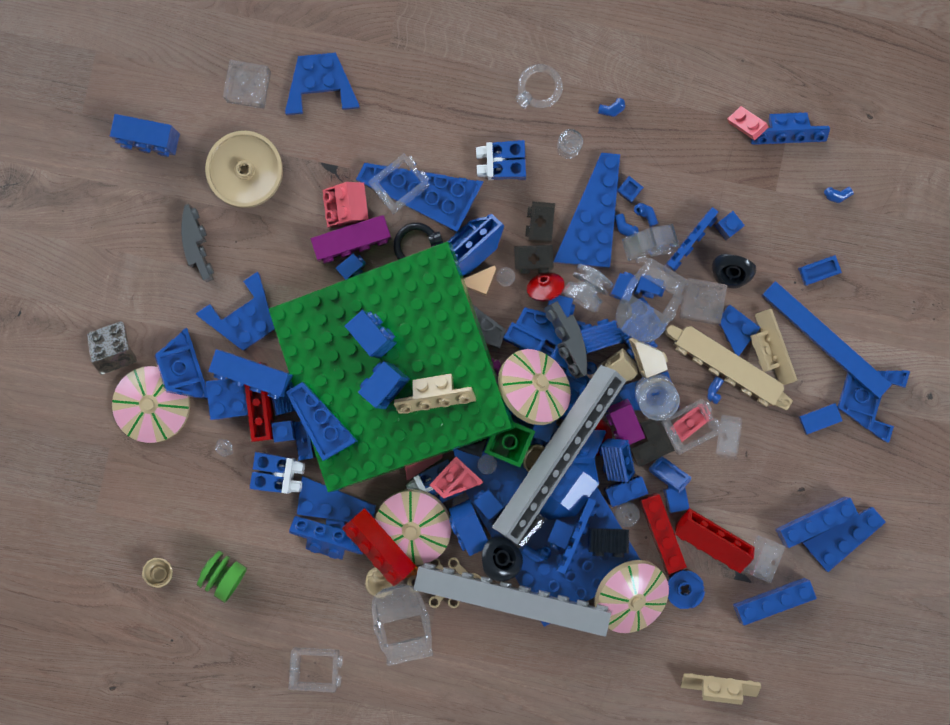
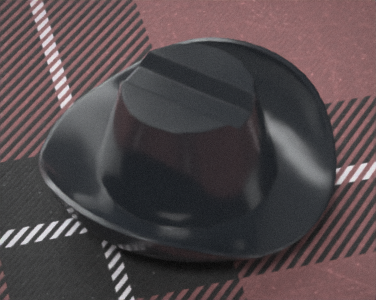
[712,254,756,289]
[482,536,523,582]

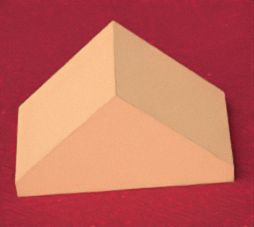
[464,265,496,296]

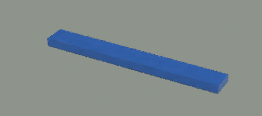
[762,281,892,399]

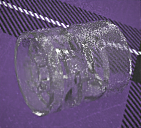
[557,129,583,159]

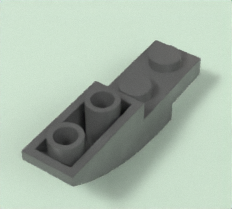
[181,204,214,282]
[544,301,587,379]

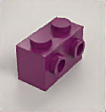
[606,399,645,444]

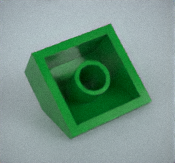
[484,422,536,468]

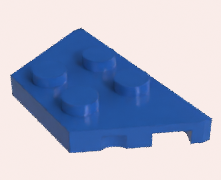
[154,328,208,399]

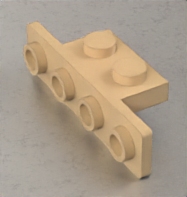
[750,309,797,385]
[394,374,476,413]
[681,673,761,705]

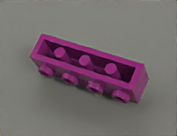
[310,215,392,264]

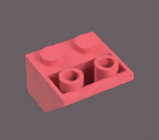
[323,182,369,227]

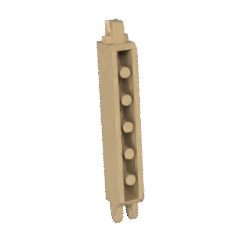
[665,325,793,410]

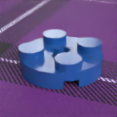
[667,570,705,609]

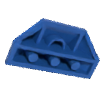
[448,214,504,275]
[539,459,599,520]

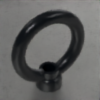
[393,223,443,260]

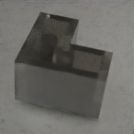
[630,415,675,467]

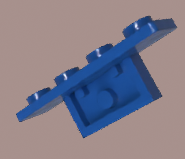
[751,112,830,145]
[289,516,364,560]

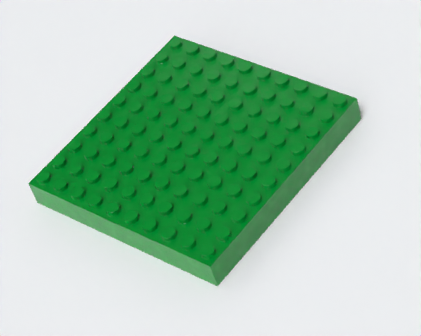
[269,241,515,492]

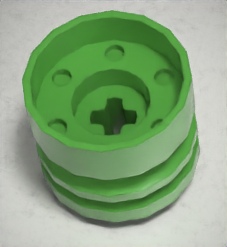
[197,550,247,603]

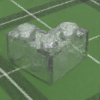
[621,224,680,263]

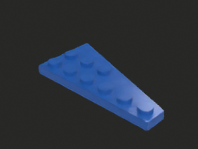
[553,153,620,268]
[356,163,484,233]

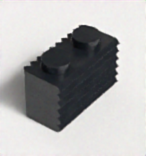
[588,528,629,557]

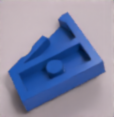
[717,305,760,356]
[573,430,606,464]

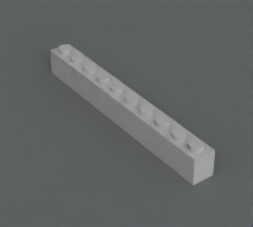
[492,365,626,545]
[413,563,612,637]

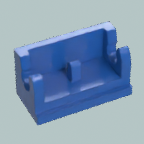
[292,421,317,461]

